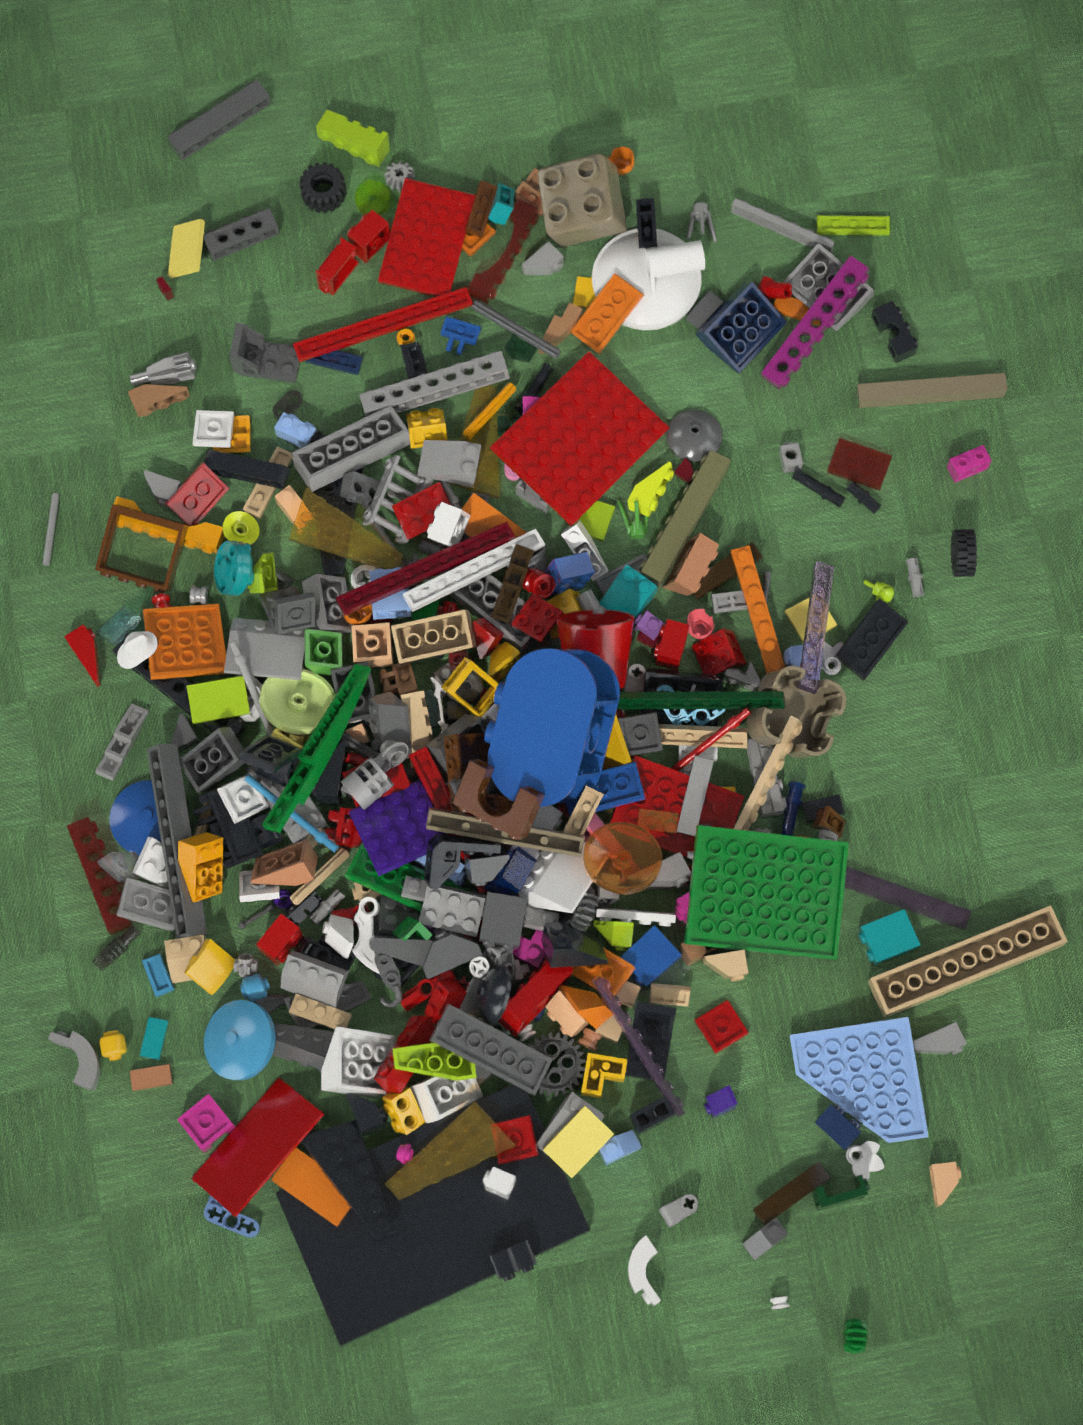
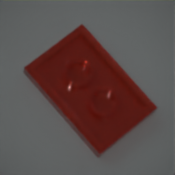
[827,438,892,491]

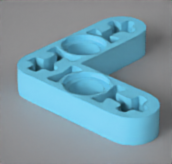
[656,685,725,726]

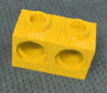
[382,1087,426,1135]

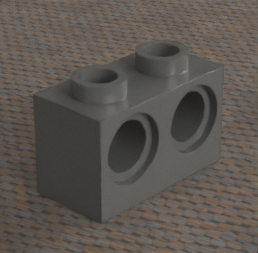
[340,471,380,508]

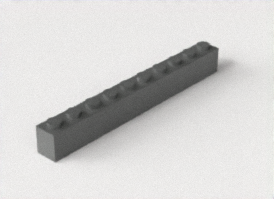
[147,744,208,939]

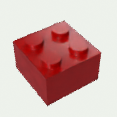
[347,209,390,264]
[653,619,690,671]
[256,914,303,966]

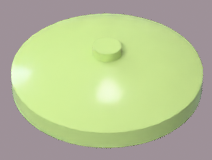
[259,669,336,735]

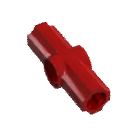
[400,969,457,1012]

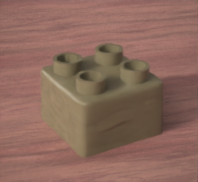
[538,154,627,248]

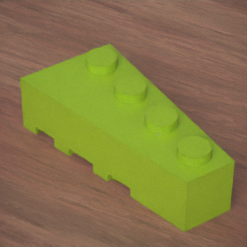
[316,110,390,167]

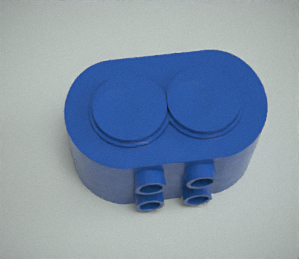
[485,649,620,807]

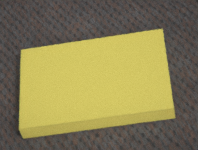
[168,219,205,278]
[543,1105,614,1178]

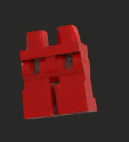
[326,807,363,849]

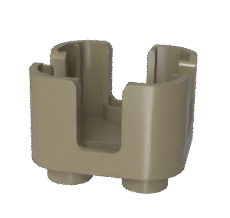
[747,666,846,759]

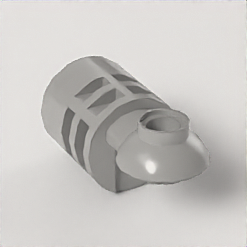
[341,740,409,810]

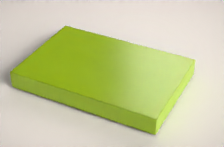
[187,676,250,724]

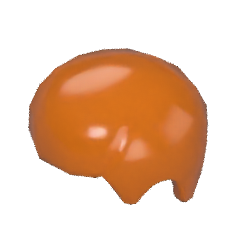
[608,146,635,175]
[342,604,372,625]

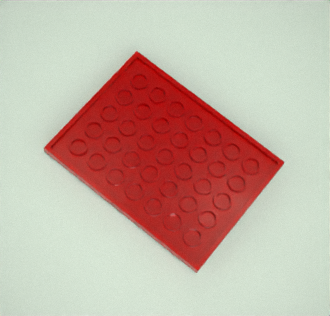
[490,351,670,527]

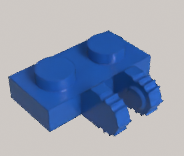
[440,316,481,355]

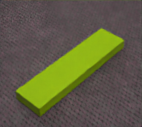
[816,215,890,236]

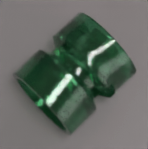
[498,414,523,438]

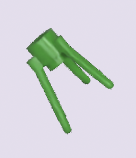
[617,500,649,539]

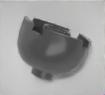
[446,670,483,704]

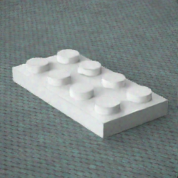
[596,907,676,926]

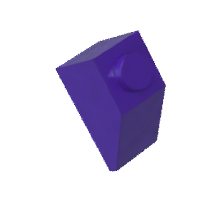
[704,1085,738,1118]

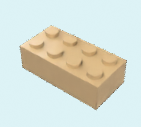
[391,610,477,664]

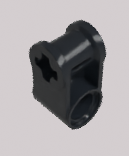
[295,936,333,964]

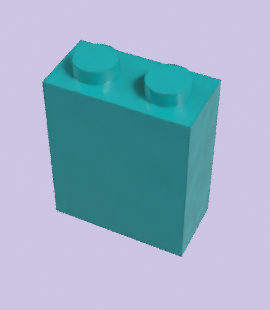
[858,909,920,966]

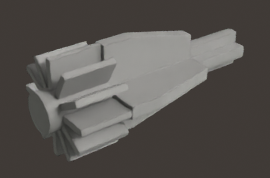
[130,351,197,386]

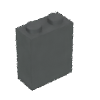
[479,892,527,950]

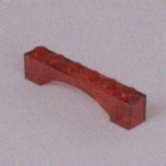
[468,199,539,305]

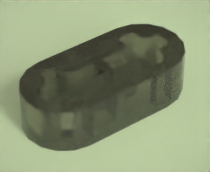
[272,390,303,421]

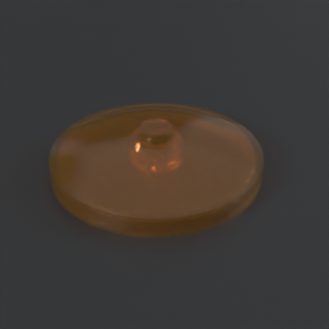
[583,822,662,894]

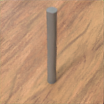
[42,493,60,566]

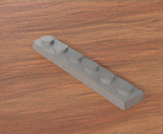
[731,198,835,253]

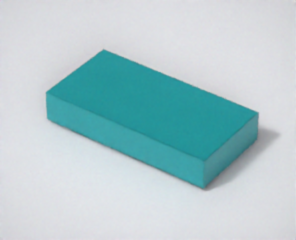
[139,1017,169,1060]

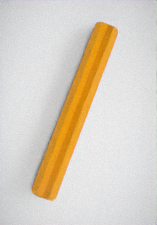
[463,383,516,439]

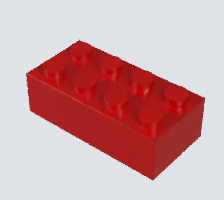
[498,959,574,1037]

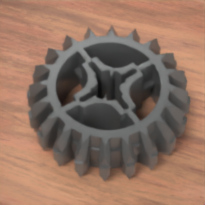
[557,885,598,931]

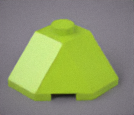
[248,552,278,593]

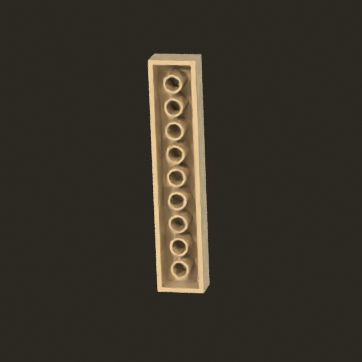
[868,906,1068,1018]

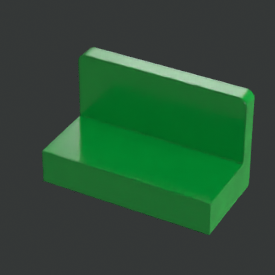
[392,916,432,941]

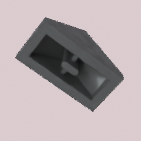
[171,714,199,753]

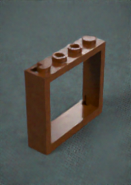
[95,504,188,593]

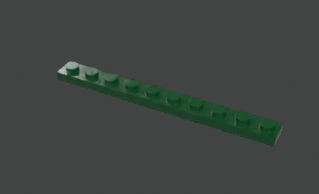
[617,690,786,709]

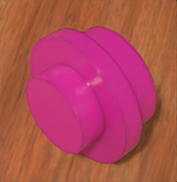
[397,1144,413,1164]

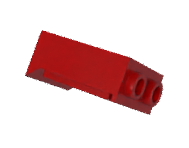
[316,237,359,296]

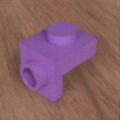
[633,611,665,640]

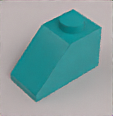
[488,182,514,225]

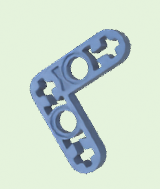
[204,1195,260,1238]

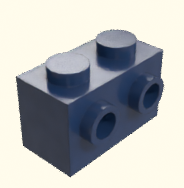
[815,1104,863,1150]

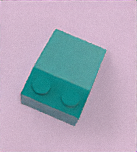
[599,564,658,621]

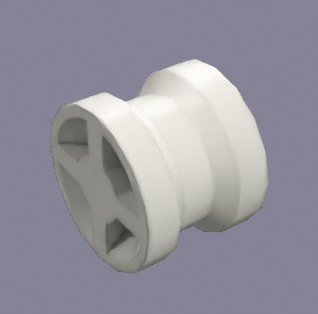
[469,956,489,978]

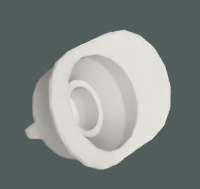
[117,631,158,669]

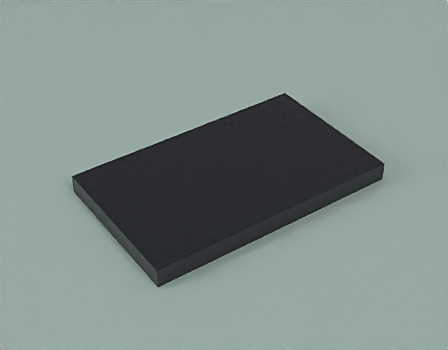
[276,1085,590,1347]

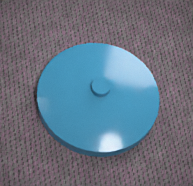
[204,1000,276,1081]

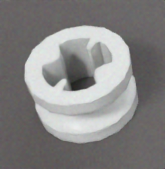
[518,1024,536,1042]
[770,1296,790,1310]

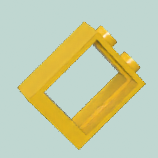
[441,657,498,718]

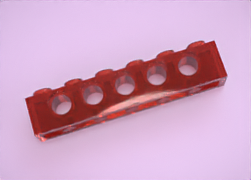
[66,817,132,935]

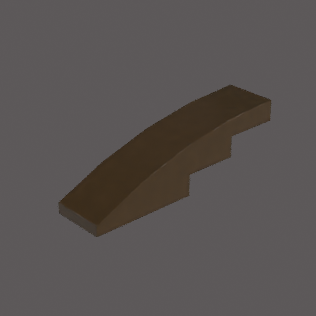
[693,542,763,600]
[491,544,534,623]
[752,1161,831,1226]

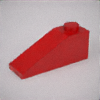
[64,624,101,687]

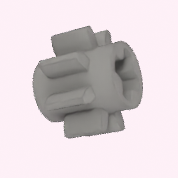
[234,953,258,978]

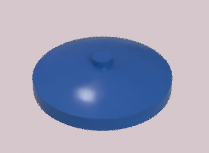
[109,780,161,856]

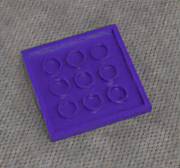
[349,780,446,876]

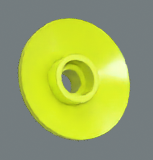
[222,511,260,545]

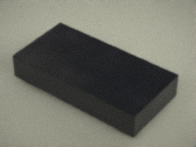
[801,794,844,823]

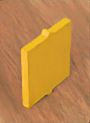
[573,276,596,310]

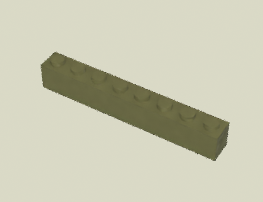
[639,450,731,589]

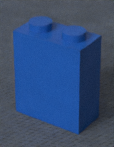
[620,925,682,988]

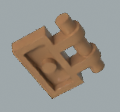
[379,662,418,698]

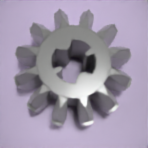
[384,160,415,193]

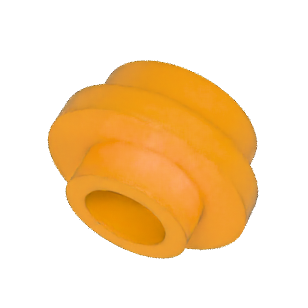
[397,329,415,345]

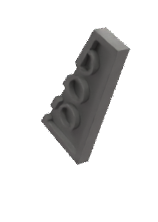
[283,981,372,1029]

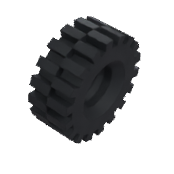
[950,529,977,577]

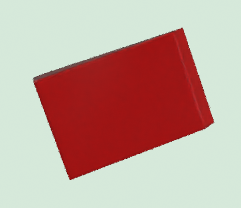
[472,618,504,659]

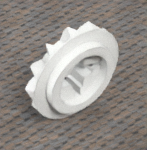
[351,565,376,589]

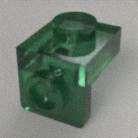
[505,334,537,363]

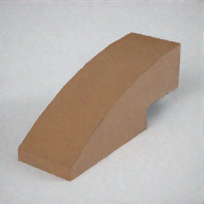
[539,303,583,354]

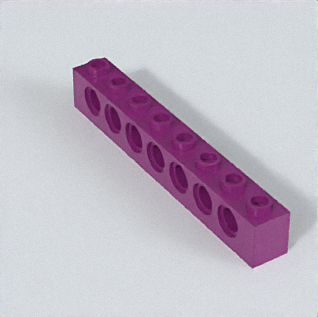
[761,255,869,390]

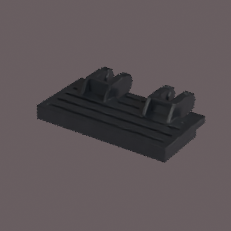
[193,789,263,869]

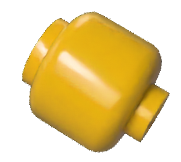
[99,1030,127,1061]

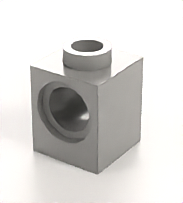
[779,442,803,473]

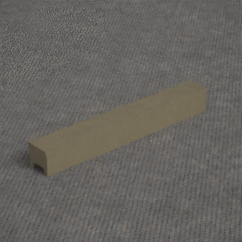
[856,373,1007,408]
[426,807,585,857]

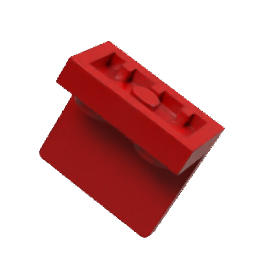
[511,594,564,643]
[692,629,747,675]

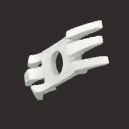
[430,676,449,734]

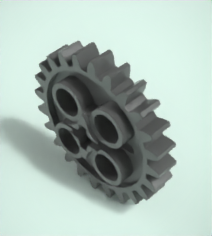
[528,1032,586,1098]

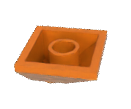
[559,985,614,1029]

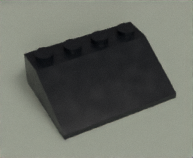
[641,668,723,727]

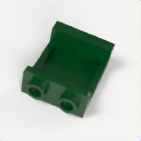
[812,1174,870,1211]

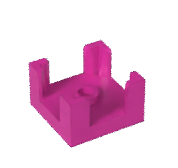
[177,1094,235,1153]

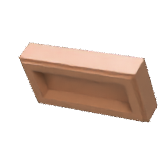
[130,1064,173,1091]

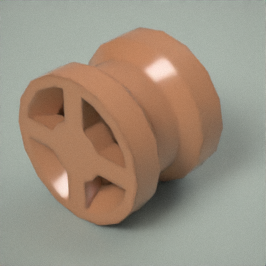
[578,1028,602,1051]

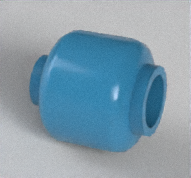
[239,973,270,1002]

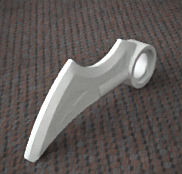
[352,897,380,974]

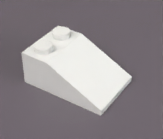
[410,1076,483,1124]

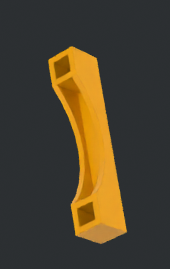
[114,496,225,554]

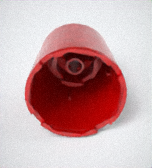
[557,610,634,689]

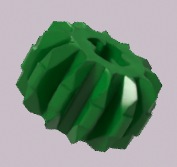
[843,1318,868,1354]

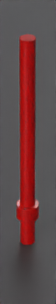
[671,707,752,771]

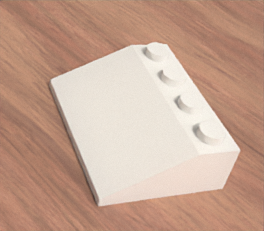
[516,842,610,913]
[321,1027,395,1098]

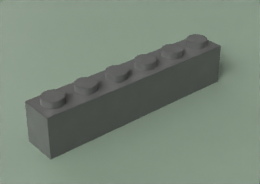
[168,80,271,161]

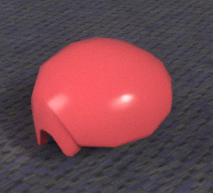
[686,609,715,639]

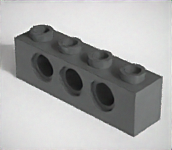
[203,208,280,261]

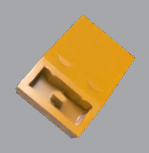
[178,832,223,902]

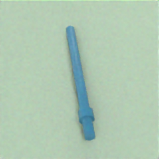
[244,775,339,853]

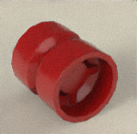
[522,568,555,598]

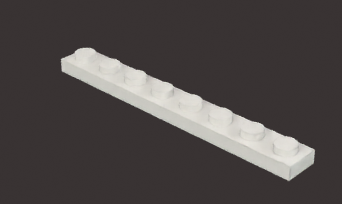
[403,529,545,612]

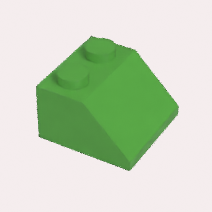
[304,629,342,676]

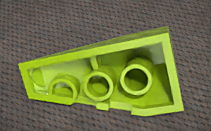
[392,1042,477,1081]

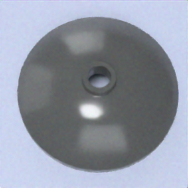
[666,409,722,462]

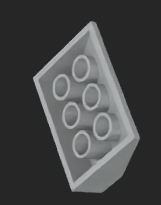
[784,243,874,331]
[224,618,309,680]

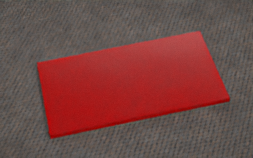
[191,1078,324,1217]

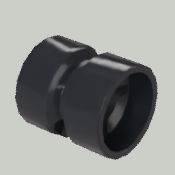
[251,813,284,848]

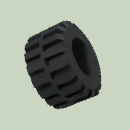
[299,162,346,213]

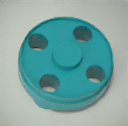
[214,540,254,596]

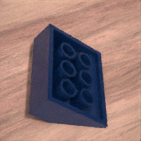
[695,282,787,373]

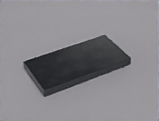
[834,598,909,681]

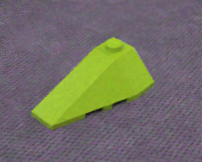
[593,921,634,951]

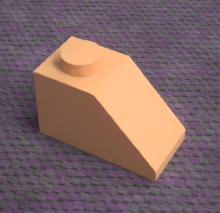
[275,485,314,531]
[929,1162,961,1207]

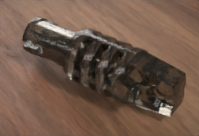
[92,925,141,971]

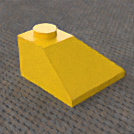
[488,642,521,686]

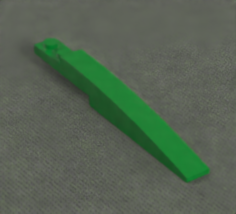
[262,664,371,833]

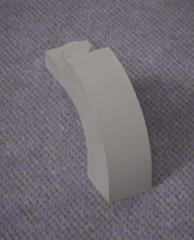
[48,1031,100,1092]

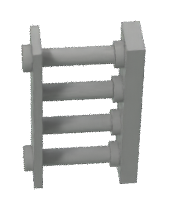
[362,455,434,545]

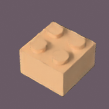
[351,623,394,668]

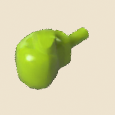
[863,580,895,603]

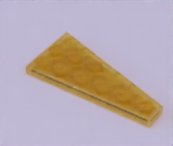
[446,385,500,499]
[385,1102,516,1200]

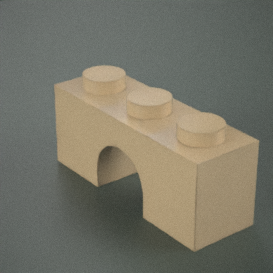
[593,981,641,1044]

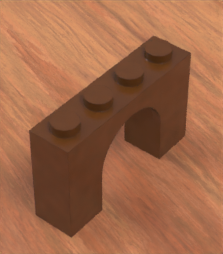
[453,759,545,840]

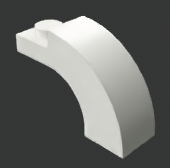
[628,1236,661,1307]

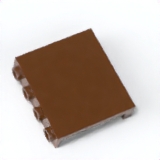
[443,733,490,813]

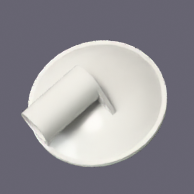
[592,229,705,330]

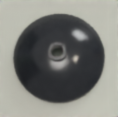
[477,964,511,1024]

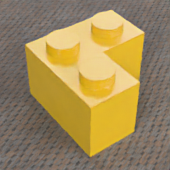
[581,1053,627,1099]

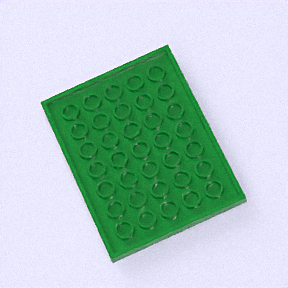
[684,825,849,960]

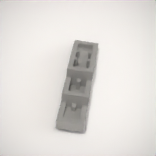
[96,703,149,781]

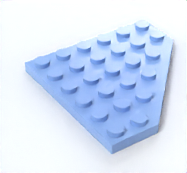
[790,1017,928,1143]

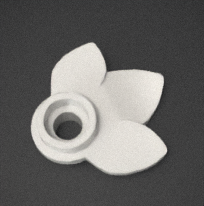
[814,640,843,675]
[846,1141,884,1181]

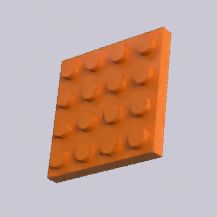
[143,604,228,680]

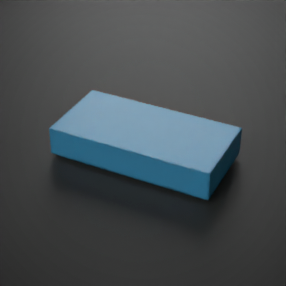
[142,953,175,998]

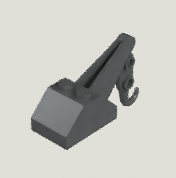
[369,928,482,1008]

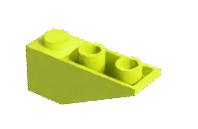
[627,462,674,517]

